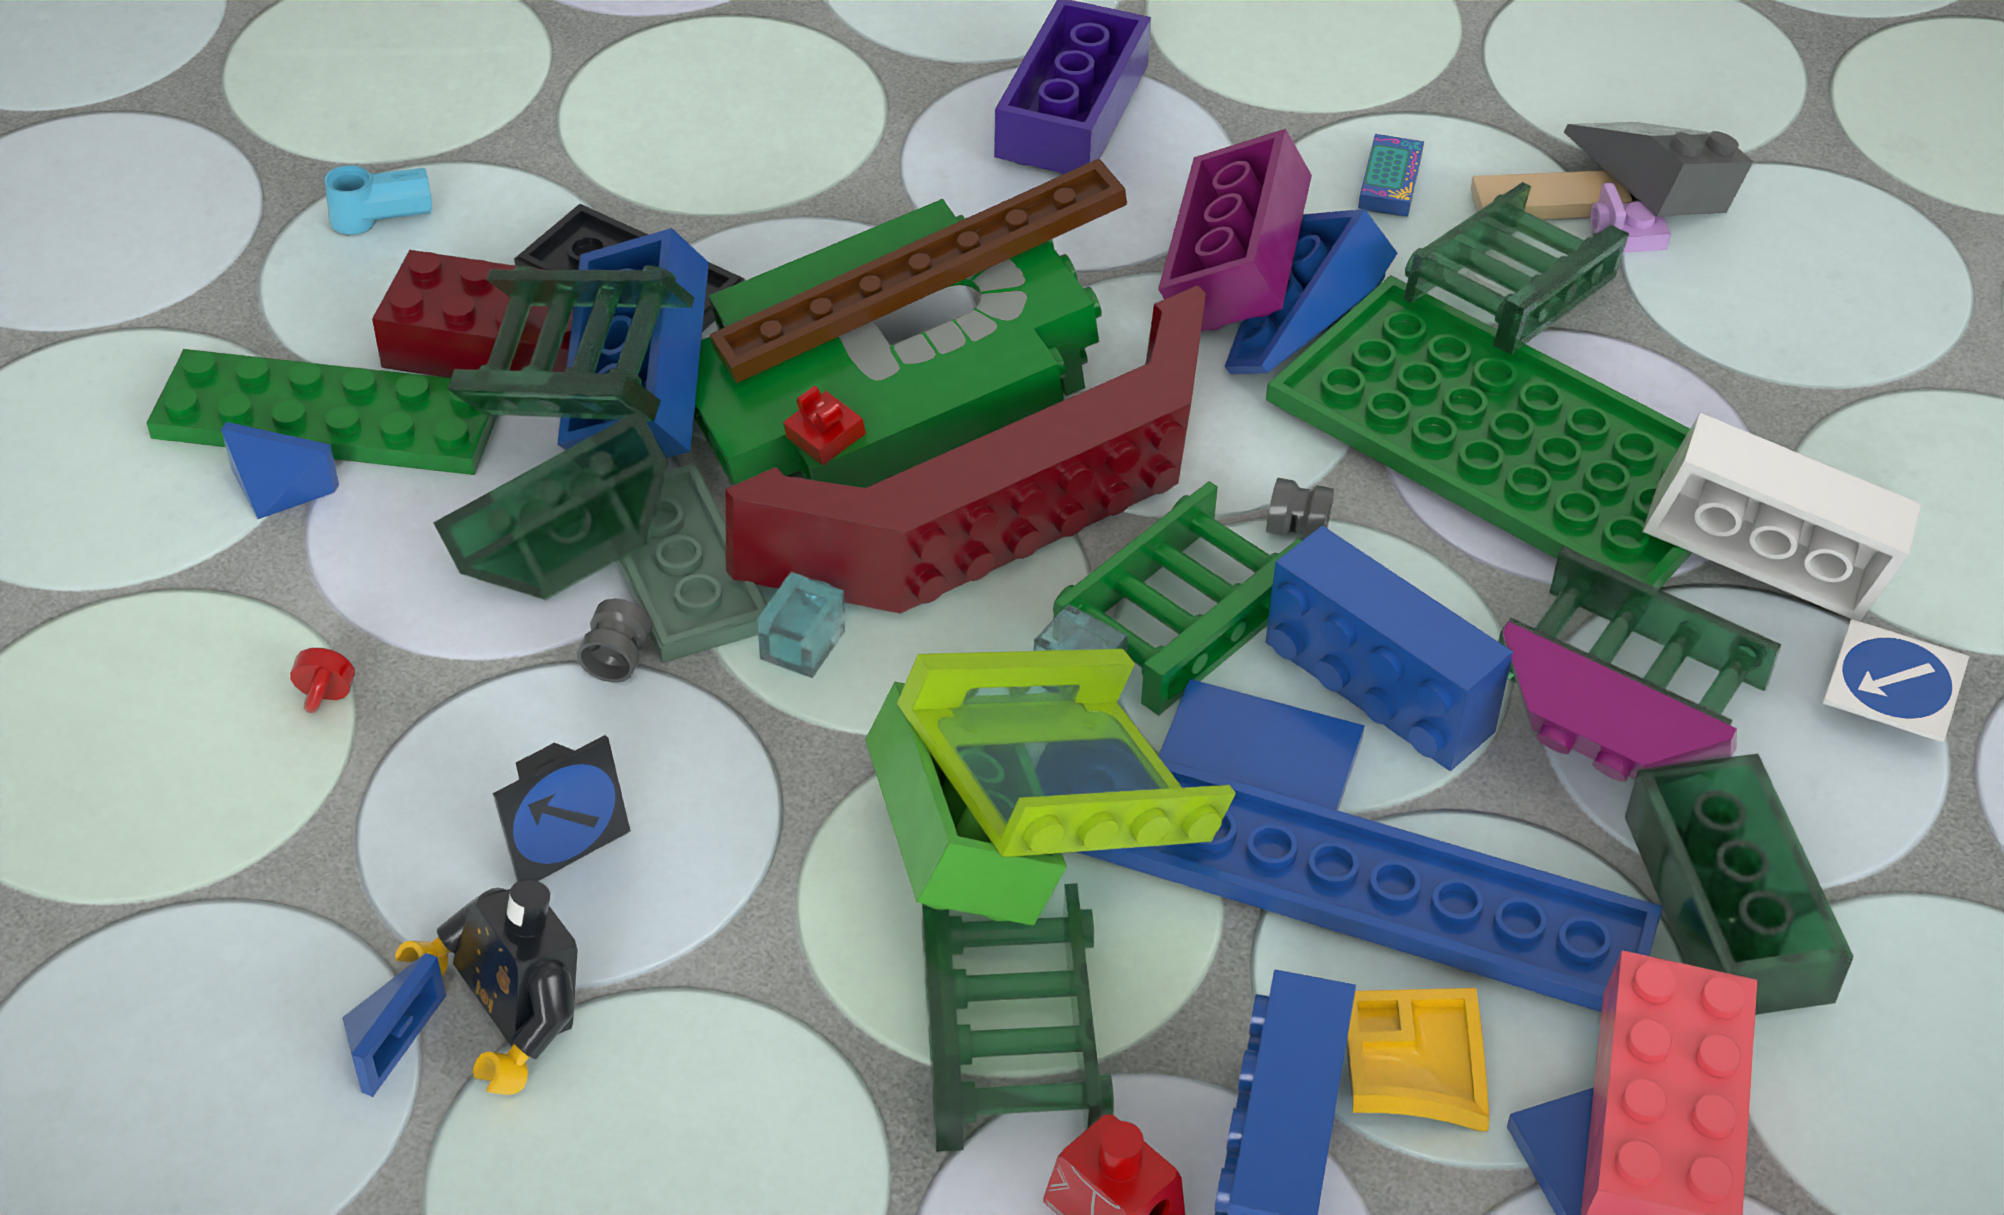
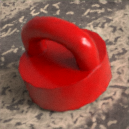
[290,648,355,713]

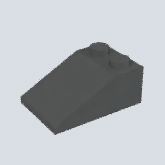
[1564,122,1754,217]

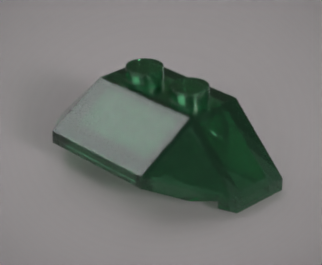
[433,410,669,601]

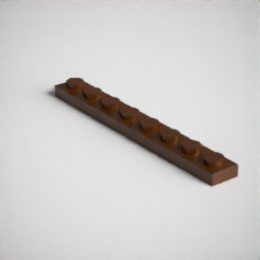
[709,158,1127,383]

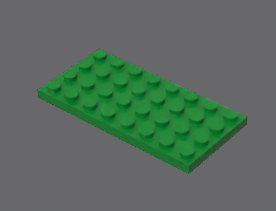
[1266,275,1692,606]

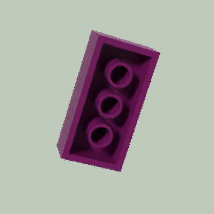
[1158,128,1312,332]

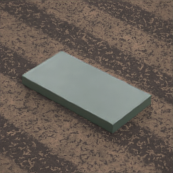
[588,463,774,663]

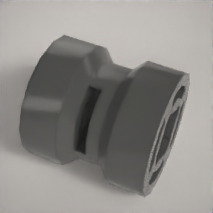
[1266,478,1334,539]
[576,598,652,683]

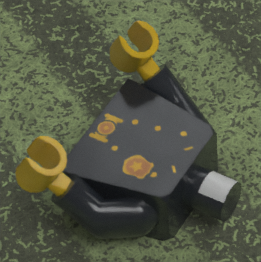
[395,879,578,1095]

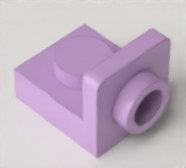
[1590,183,1671,254]

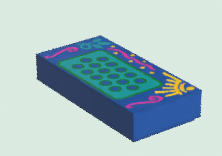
[1358,134,1424,217]

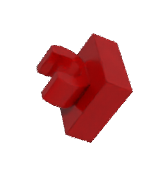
[783,386,866,465]

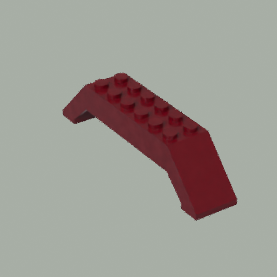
[725,285,1206,614]

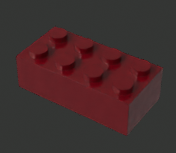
[372,250,578,396]

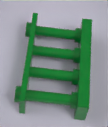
[1053,481,1302,716]

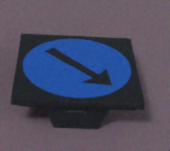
[493,735,631,882]

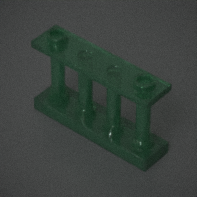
[1403,182,1629,354]
[447,265,695,421]
[1498,546,1782,775]
[921,883,1114,1152]

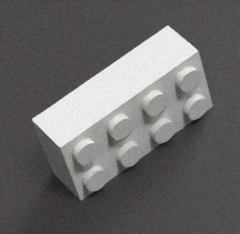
[1642,413,1922,621]

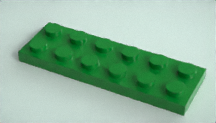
[146,349,504,475]

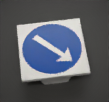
[1823,619,1969,743]

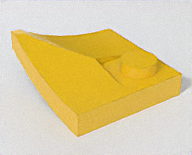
[1346,988,1489,1131]

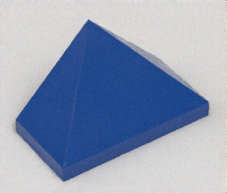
[221,422,339,519]
[343,953,446,1097]

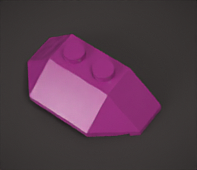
[1503,621,1737,784]

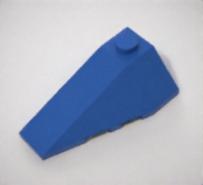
[1225,209,1398,374]

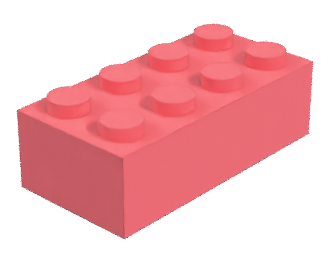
[1581,950,1757,1215]

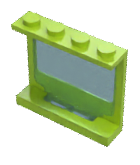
[897,649,1236,857]

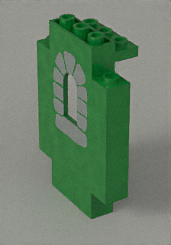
[694,199,1102,488]

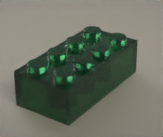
[1625,753,1854,1015]

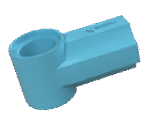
[325,165,432,235]

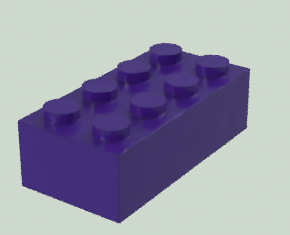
[994,0,1151,174]

